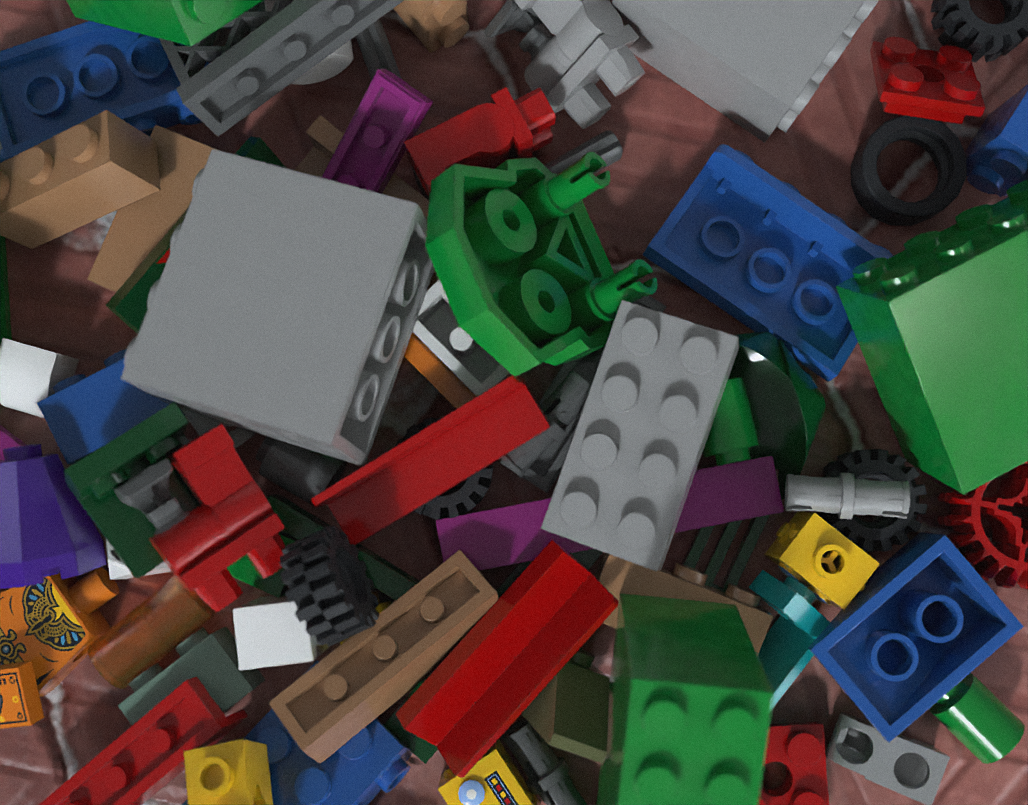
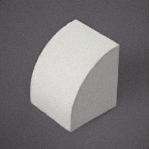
[0,338,79,418]

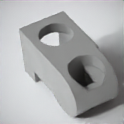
[825,712,950,805]

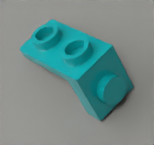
[748,570,831,710]

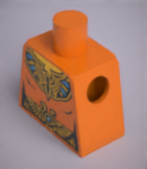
[0,567,119,697]

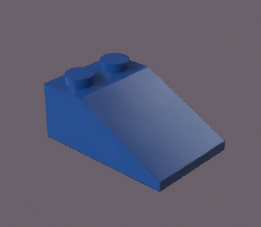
[808,532,1024,743]

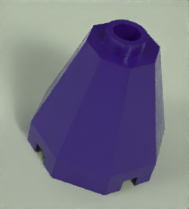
[0,444,107,589]

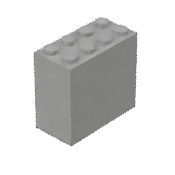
[612,0,879,142]
[121,149,435,466]

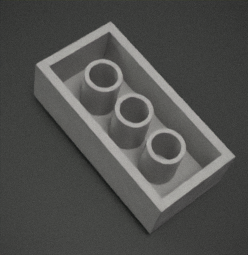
[541,300,739,572]

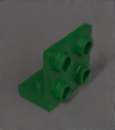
[64,402,200,578]

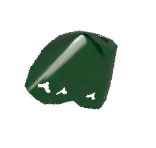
[728,331,827,500]

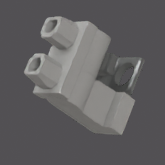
[484,0,645,129]

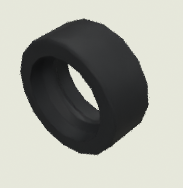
[851,115,967,226]

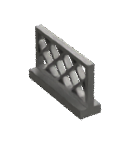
[159,0,404,137]

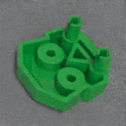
[425,152,658,377]

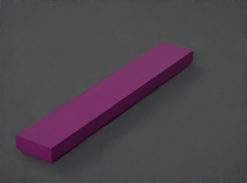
[436,456,784,571]

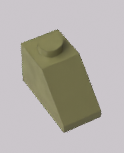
[521,649,610,764]

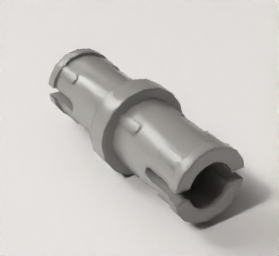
[784,473,910,519]

